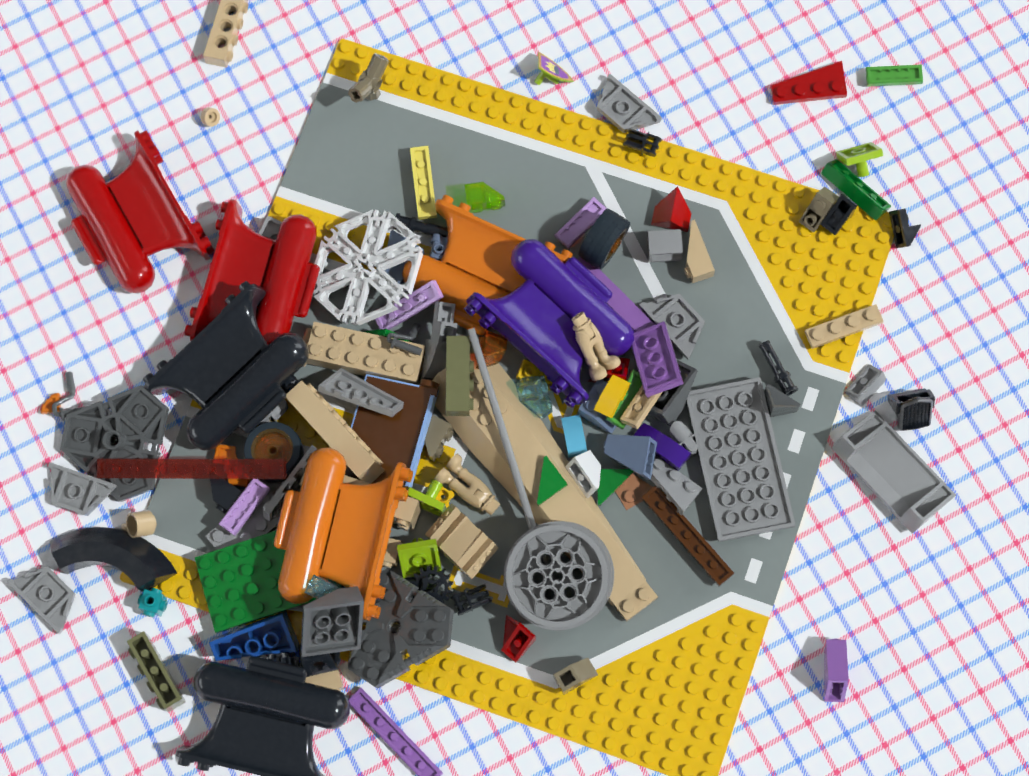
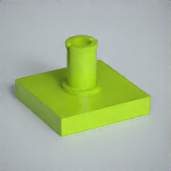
[836,142,883,177]
[408,479,446,517]
[397,538,442,578]

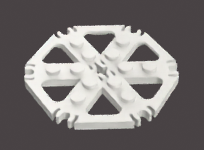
[313,210,423,326]

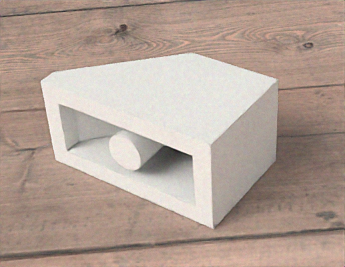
[565,450,601,498]

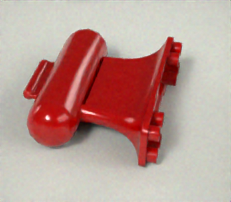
[66,130,215,294]
[184,199,320,345]

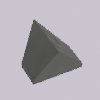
[764,384,801,417]

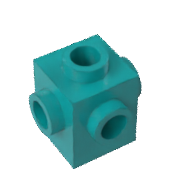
[137,588,168,618]

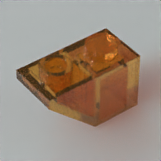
[475,330,507,369]

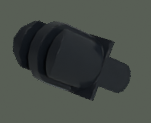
[623,128,662,157]
[451,584,492,616]

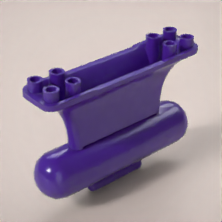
[464,239,634,408]

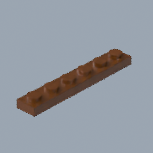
[642,485,734,587]

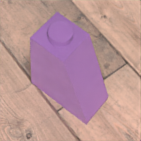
[824,638,849,702]

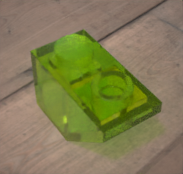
[464,182,505,213]

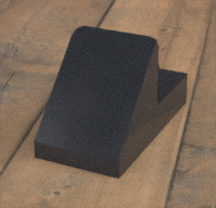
[821,194,857,235]
[889,208,921,248]

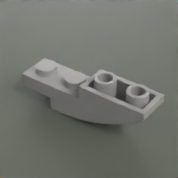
[422,301,458,379]

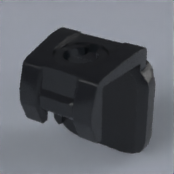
[299,643,341,677]

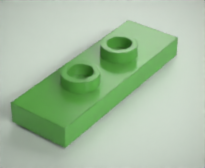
[865,64,923,87]
[606,369,642,429]

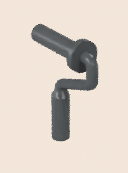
[386,323,422,356]
[52,371,87,421]

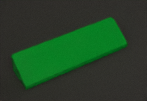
[821,159,891,220]

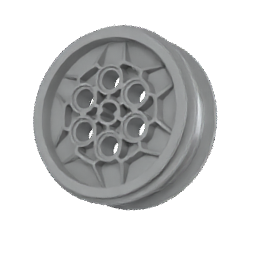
[504,521,614,630]

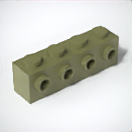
[446,336,474,416]
[127,631,186,712]

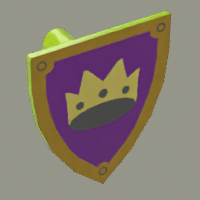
[534,52,574,85]

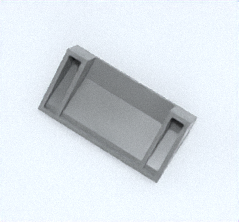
[831,410,956,534]

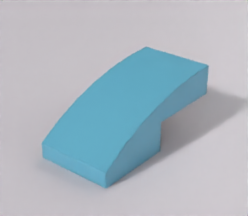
[561,415,587,458]

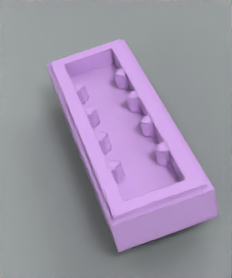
[554,197,607,249]
[219,477,271,536]

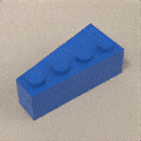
[209,611,299,661]

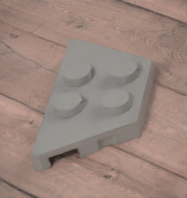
[597,74,662,133]
[639,294,705,360]
[49,462,117,516]
[7,566,76,634]

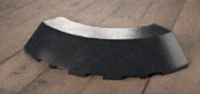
[49,527,177,592]

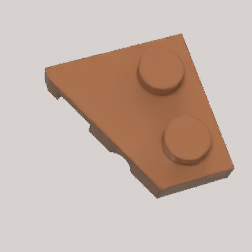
[615,468,653,510]

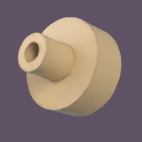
[201,107,220,127]

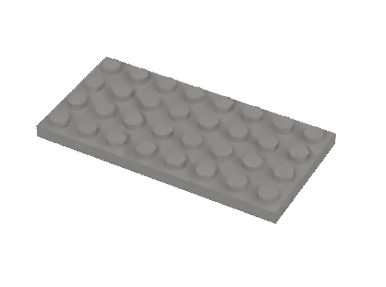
[686,377,796,542]

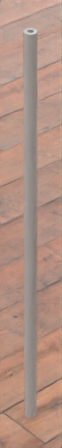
[467,328,554,592]

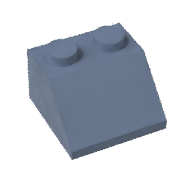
[579,379,617,434]

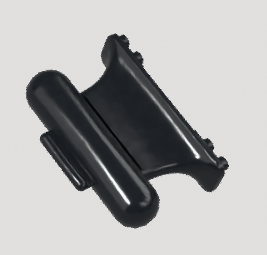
[143,281,309,451]
[175,656,350,776]

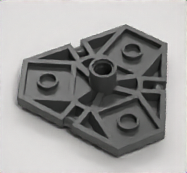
[60,385,169,502]
[348,568,454,689]

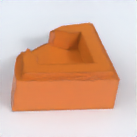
[41,393,61,415]

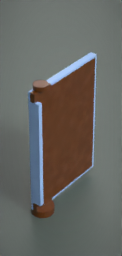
[345,374,440,490]

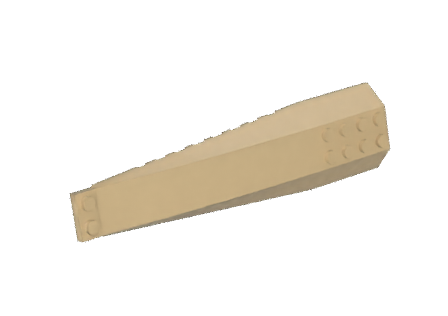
[432,346,658,622]

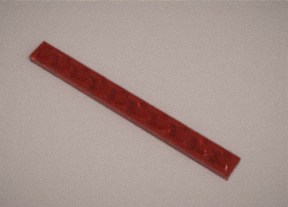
[97,459,287,479]

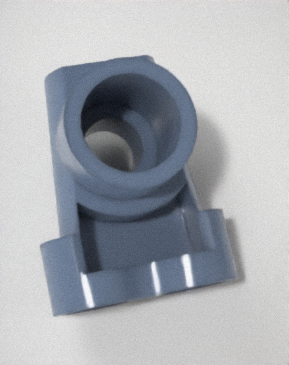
[430,233,448,261]

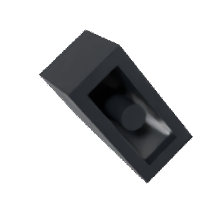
[209,471,242,514]

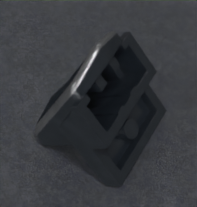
[888,388,935,431]

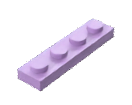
[375,280,444,330]

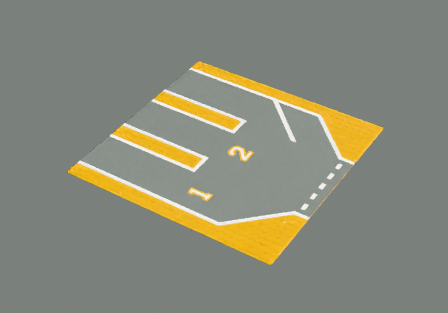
[120,39,894,776]

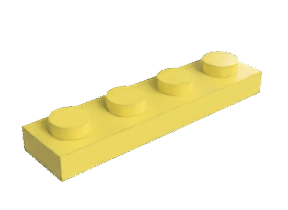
[410,146,437,220]

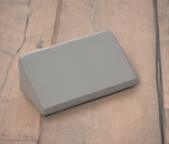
[844,364,886,406]

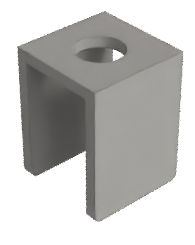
[647,229,683,262]

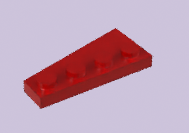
[771,61,847,105]

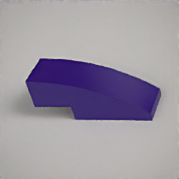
[633,423,691,471]

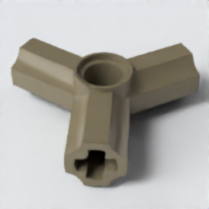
[348,53,389,103]

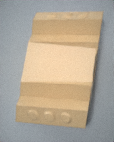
[425,503,498,579]

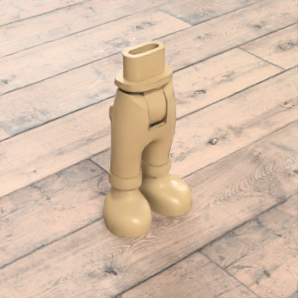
[572,312,621,381]
[434,453,501,516]

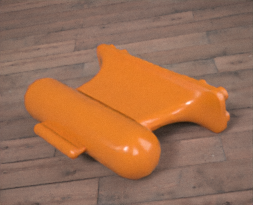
[402,195,573,335]
[274,448,413,621]

